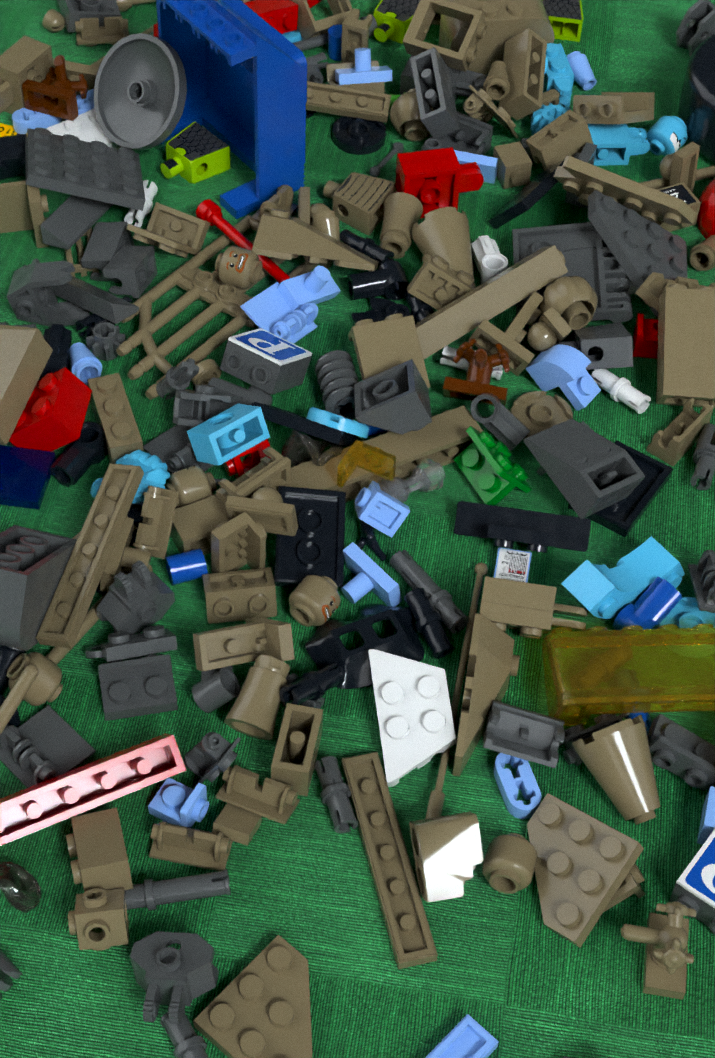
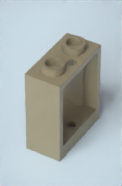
[290,0,352,40]
[402,0,488,72]

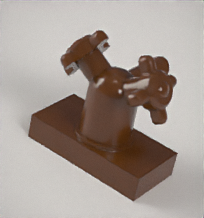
[22,55,89,121]
[443,338,510,407]

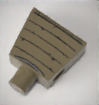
[323,172,396,236]

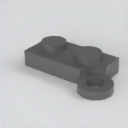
[85,625,178,662]

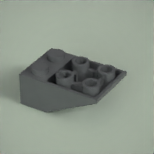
[523,419,646,519]

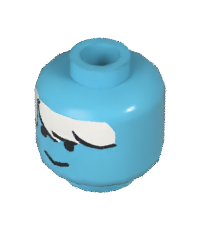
[647,116,688,156]

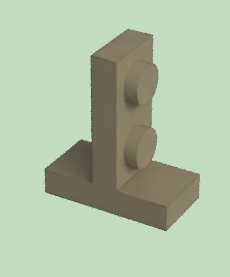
[468,291,544,376]
[193,616,295,671]

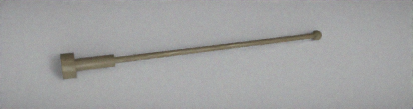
[425,562,488,819]

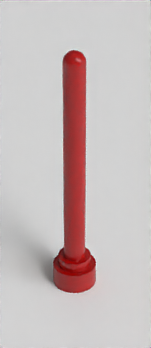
[196,199,291,283]

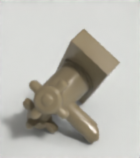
[621,901,697,1000]

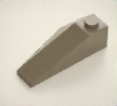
[252,209,378,271]
[452,613,520,776]

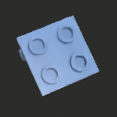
[240,282,319,344]

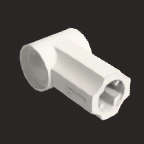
[471,235,508,285]

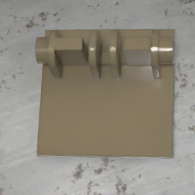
[463,85,519,139]

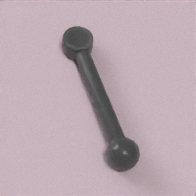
[369,142,404,177]

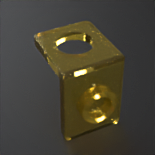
[337,440,396,487]

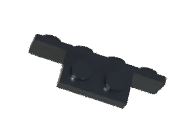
[454,501,591,553]

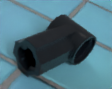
[347,261,409,300]
[39,324,72,380]
[50,422,106,487]

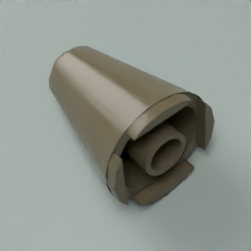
[411,207,474,278]
[572,715,661,825]

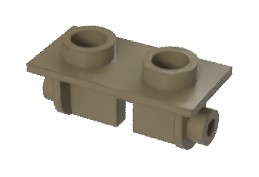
[75,16,129,47]
[251,185,298,223]
[132,486,179,559]
[215,765,300,825]
[149,821,233,871]

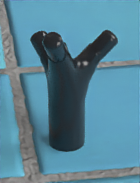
[357,519,387,561]

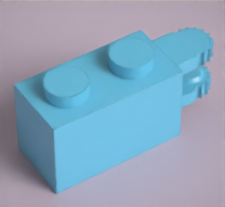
[543,43,574,107]
[587,124,650,166]

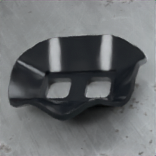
[305,605,424,689]

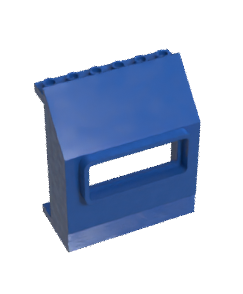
[156,0,307,219]

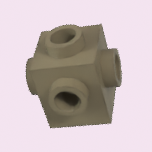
[68,888,129,951]

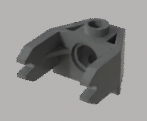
[6,258,90,327]

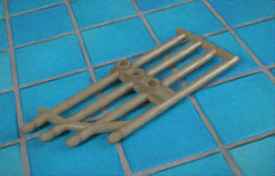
[116,215,333,400]

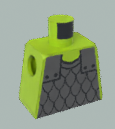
[374,0,420,44]
[542,0,583,42]
[160,121,231,184]

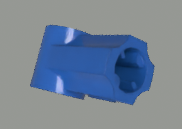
[613,577,682,649]

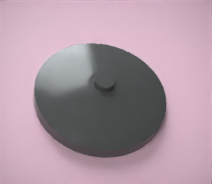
[94,33,187,150]

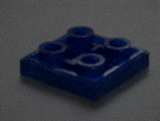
[0,445,56,510]

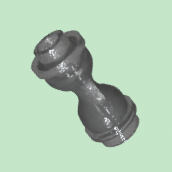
[378,458,445,503]

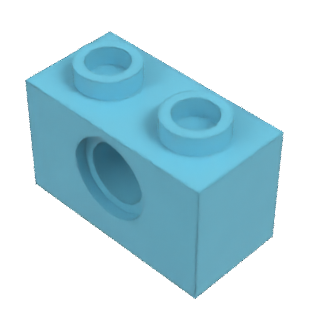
[187,403,270,466]

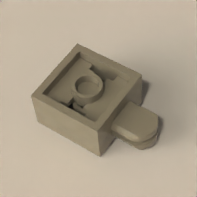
[0,35,54,114]
[479,576,588,639]

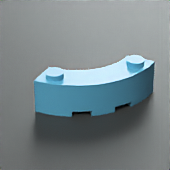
[561,536,685,619]

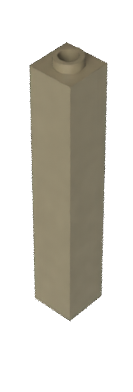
[415,245,568,359]

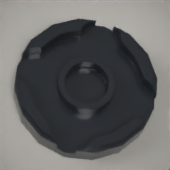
[332,116,386,155]

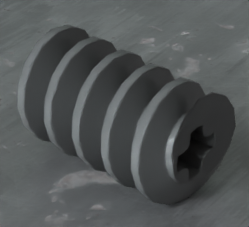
[315,350,358,420]

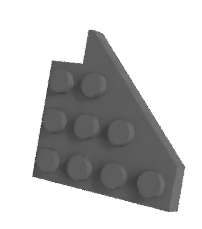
[588,190,688,317]

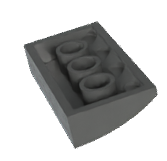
[57,0,121,32]

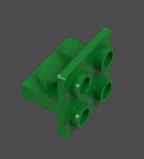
[454,426,532,506]

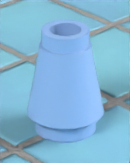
[567,51,597,91]
[69,342,102,385]

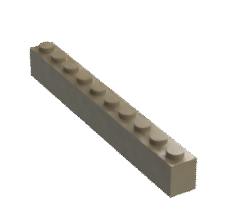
[170,405,483,555]

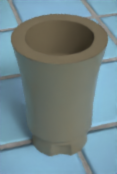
[380,192,423,259]
[224,654,290,740]

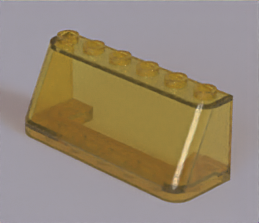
[542,624,715,726]

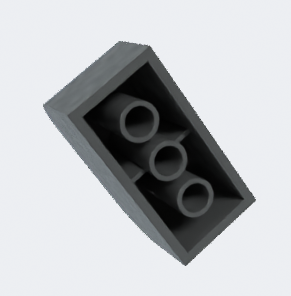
[0,525,77,651]

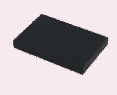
[488,159,565,229]
[251,402,358,446]
[568,440,673,537]
[274,486,346,591]

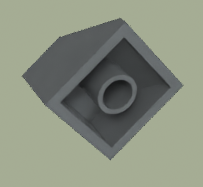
[354,359,432,435]

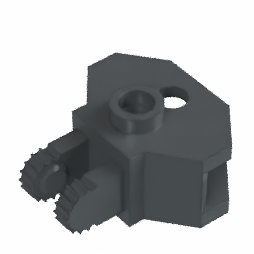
[676,0,715,57]
[173,384,240,429]
[96,560,175,635]
[130,931,219,1024]

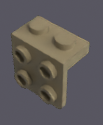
[0,180,49,249]
[126,202,211,258]

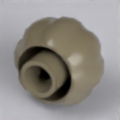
[390,88,434,141]
[540,276,598,331]

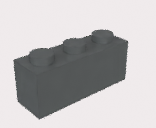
[410,47,460,139]

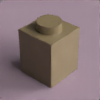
[493,141,532,189]

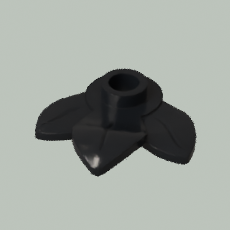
[352,297,411,323]

